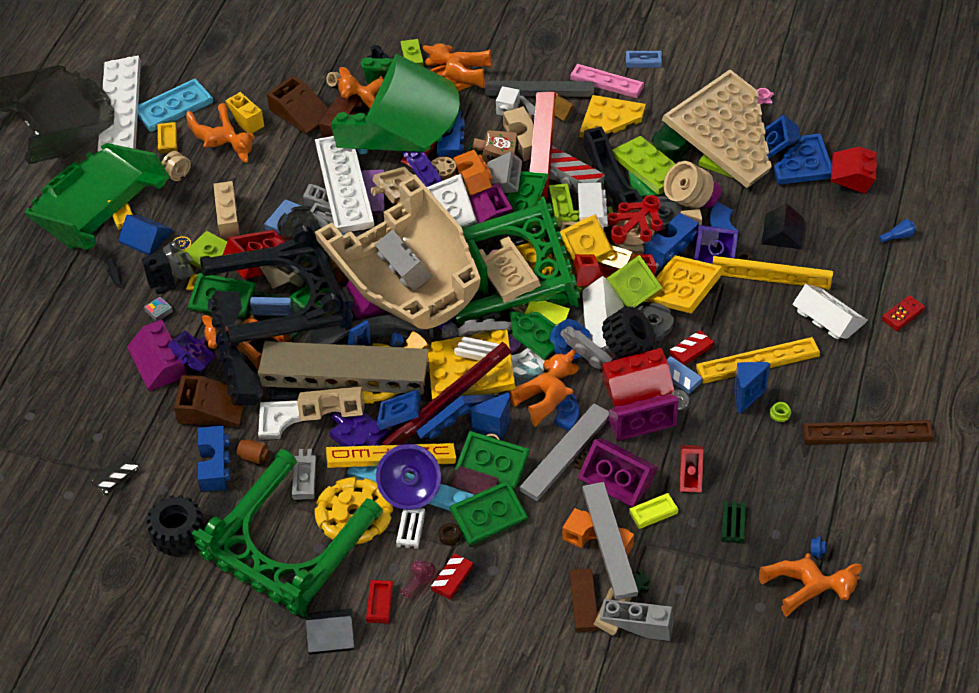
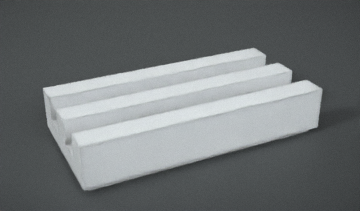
[454,336,499,361]
[396,508,425,549]

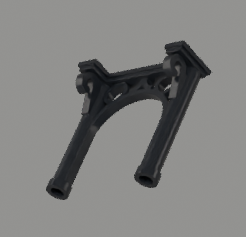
[200,219,354,347]

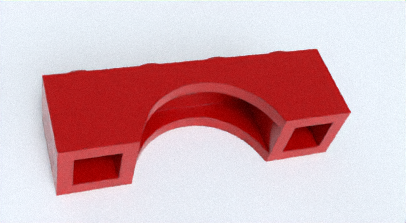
[572,254,657,286]

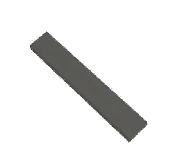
[485,80,594,97]

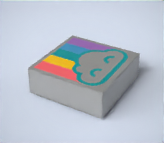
[144,297,173,321]

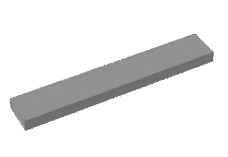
[520,403,609,501]
[582,482,638,600]

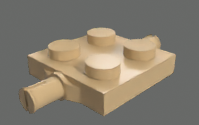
[371,167,413,204]

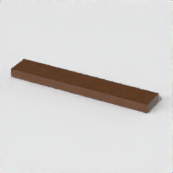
[802,420,934,445]

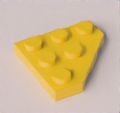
[579,95,646,138]

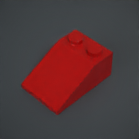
[223,230,286,279]

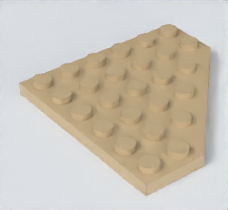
[662,70,772,188]

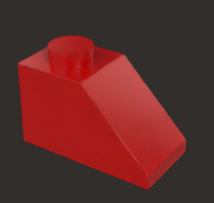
[680,445,703,492]

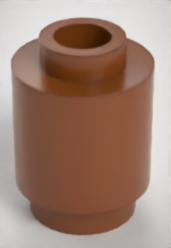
[237,439,270,465]

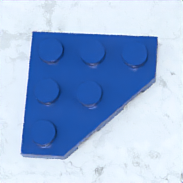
[774,134,832,185]

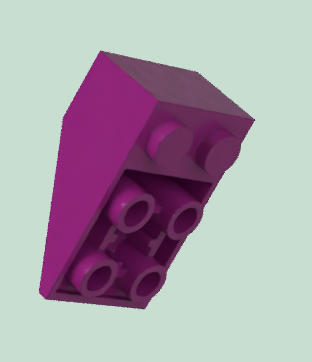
[468,183,513,227]

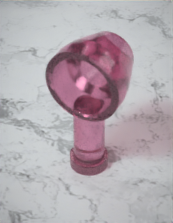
[400,560,435,599]

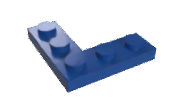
[416,394,495,439]

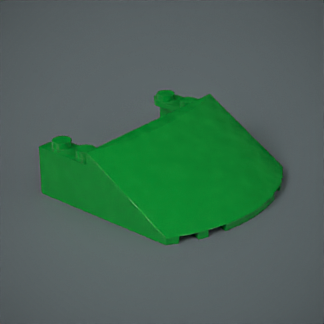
[331,54,460,152]
[25,143,170,250]

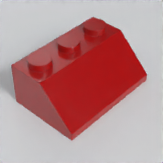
[602,348,675,407]

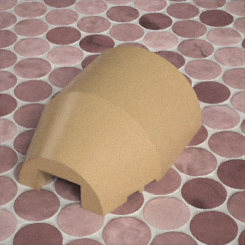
[315,175,481,329]

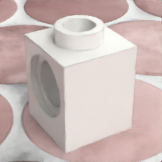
[496,86,520,115]

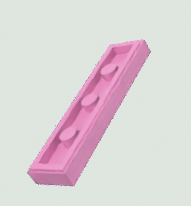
[570,64,644,99]

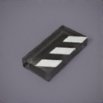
[91,454,139,496]

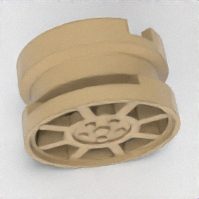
[162,151,191,181]
[431,157,456,181]

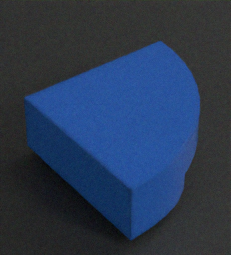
[390,332,404,348]

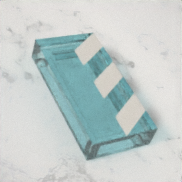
[506,358,543,393]

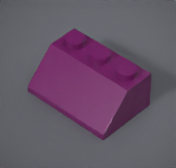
[127,319,187,391]
[608,394,679,441]
[578,438,658,507]

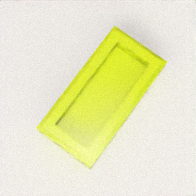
[629,493,678,529]

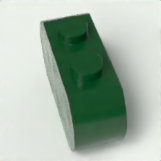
[652,122,693,163]

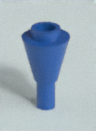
[879,219,916,243]

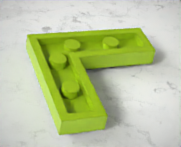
[549,183,613,231]

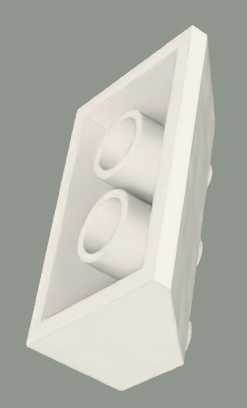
[793,284,867,339]

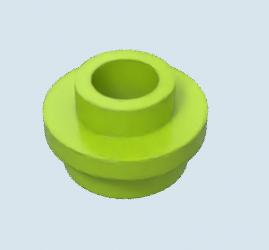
[770,402,791,422]

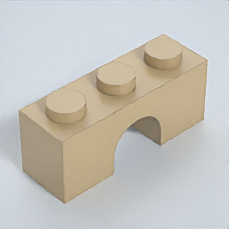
[503,106,534,162]
[214,181,240,240]
[297,386,365,421]

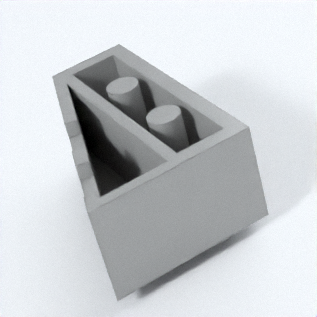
[375,229,433,292]

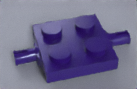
[168,330,217,372]
[330,412,390,447]

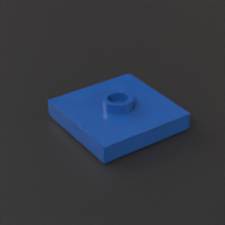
[377,390,421,430]

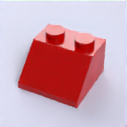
[831,146,877,194]

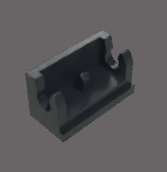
[142,250,176,294]

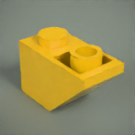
[225,92,264,133]

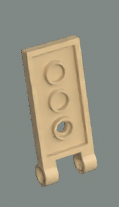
[479,236,541,303]

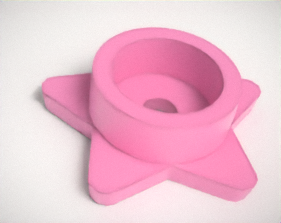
[757,88,774,105]

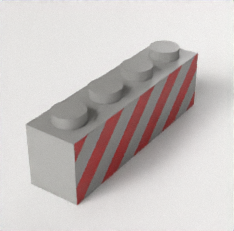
[550,146,605,193]

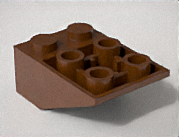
[267,75,328,134]
[174,375,244,427]

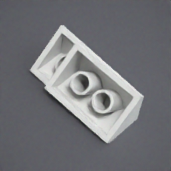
[582,276,624,359]

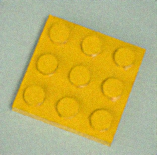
[644,255,724,314]

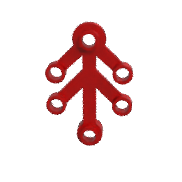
[607,195,663,244]

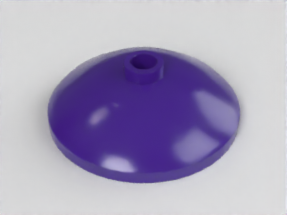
[376,444,441,510]

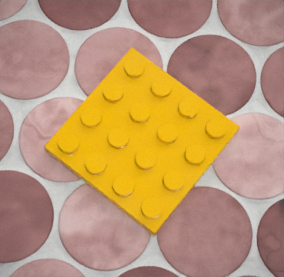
[428,329,516,400]

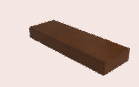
[570,568,598,632]

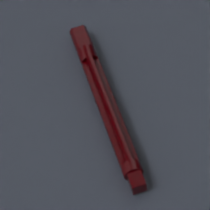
[382,342,512,445]

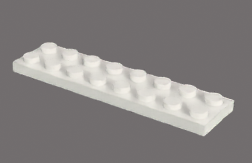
[98,55,141,152]
[315,136,375,233]

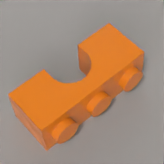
[453,150,493,195]
[562,508,634,558]

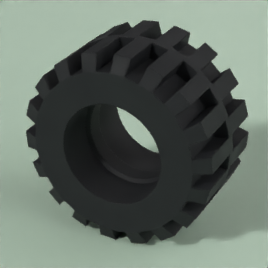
[602,306,656,359]
[146,495,205,555]

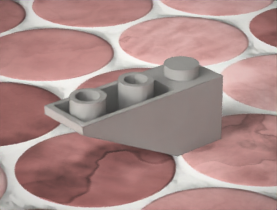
[600,599,674,641]

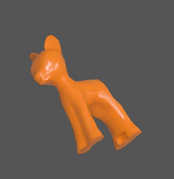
[423,43,492,88]
[336,67,384,108]
[186,103,255,163]
[202,315,291,371]
[508,349,579,427]
[759,553,862,617]

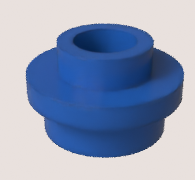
[811,536,827,559]

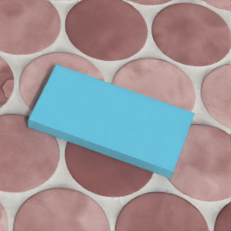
[137,79,214,132]

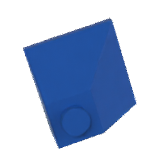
[764,115,800,159]

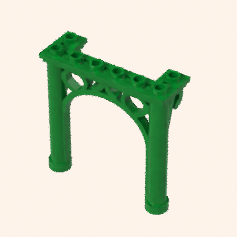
[455,197,581,326]
[192,449,383,618]

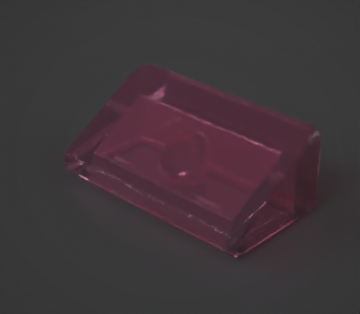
[452,466,499,495]

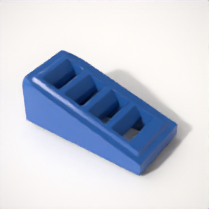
[347,320,372,346]

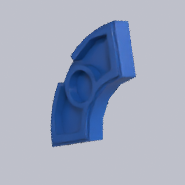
[710,201,737,230]
[554,386,579,432]

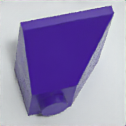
[694,225,739,264]

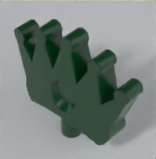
[632,569,650,596]

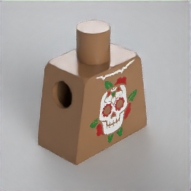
[472,130,517,164]

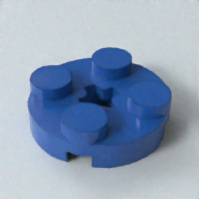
[550,319,591,360]

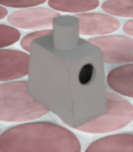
[486,152,522,193]

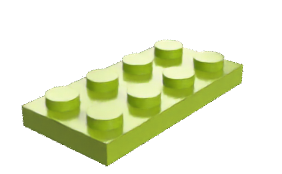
[612,136,675,195]

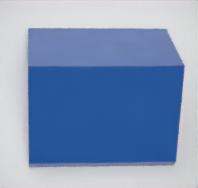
[118,215,173,255]
[734,362,770,414]
[470,393,510,440]

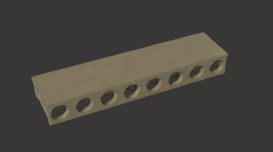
[258,341,428,394]

